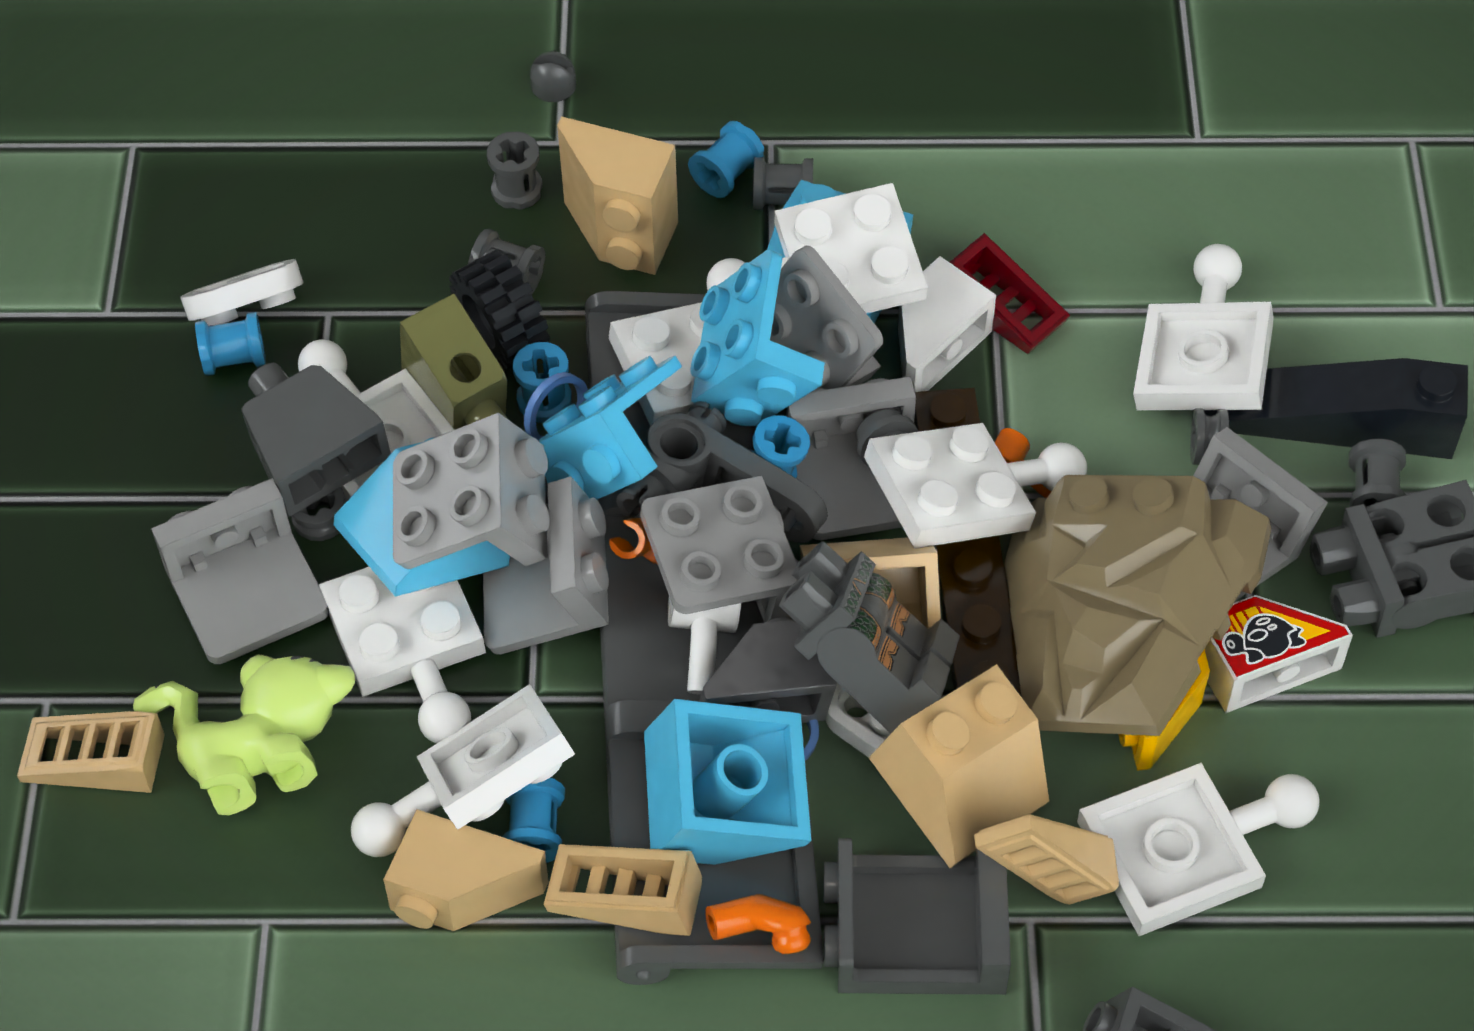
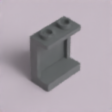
[824,838,1011,995]

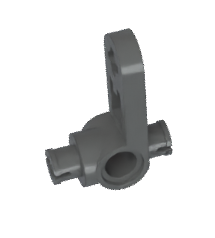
[616,401,828,543]

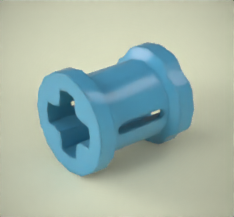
[688,121,764,198]
[195,312,266,376]
[513,342,572,423]
[751,415,810,478]
[502,778,565,863]

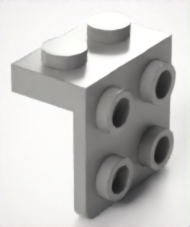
[770,245,883,390]
[786,376,916,540]
[393,413,550,569]
[1193,427,1328,600]
[483,476,609,654]
[640,476,799,623]
[151,478,329,664]

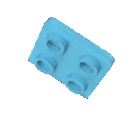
[690,249,825,427]
[538,356,682,500]

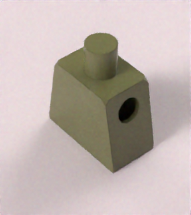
[400,293,509,430]

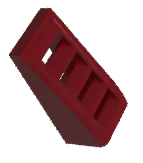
[950,233,1070,354]

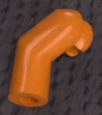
[705,894,811,954]

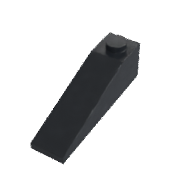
[1204,358,1468,459]

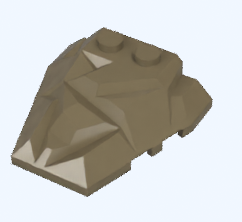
[1004,475,1272,736]

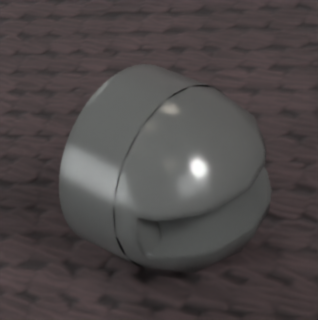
[530,51,576,102]

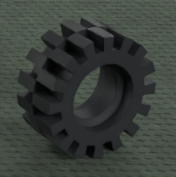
[449,250,550,371]

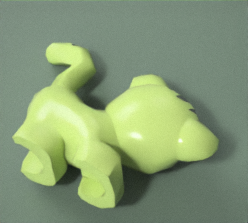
[133,654,355,816]

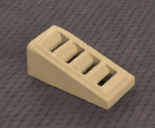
[17,711,165,793]
[974,814,1119,905]
[544,844,702,936]

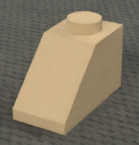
[383,809,549,931]

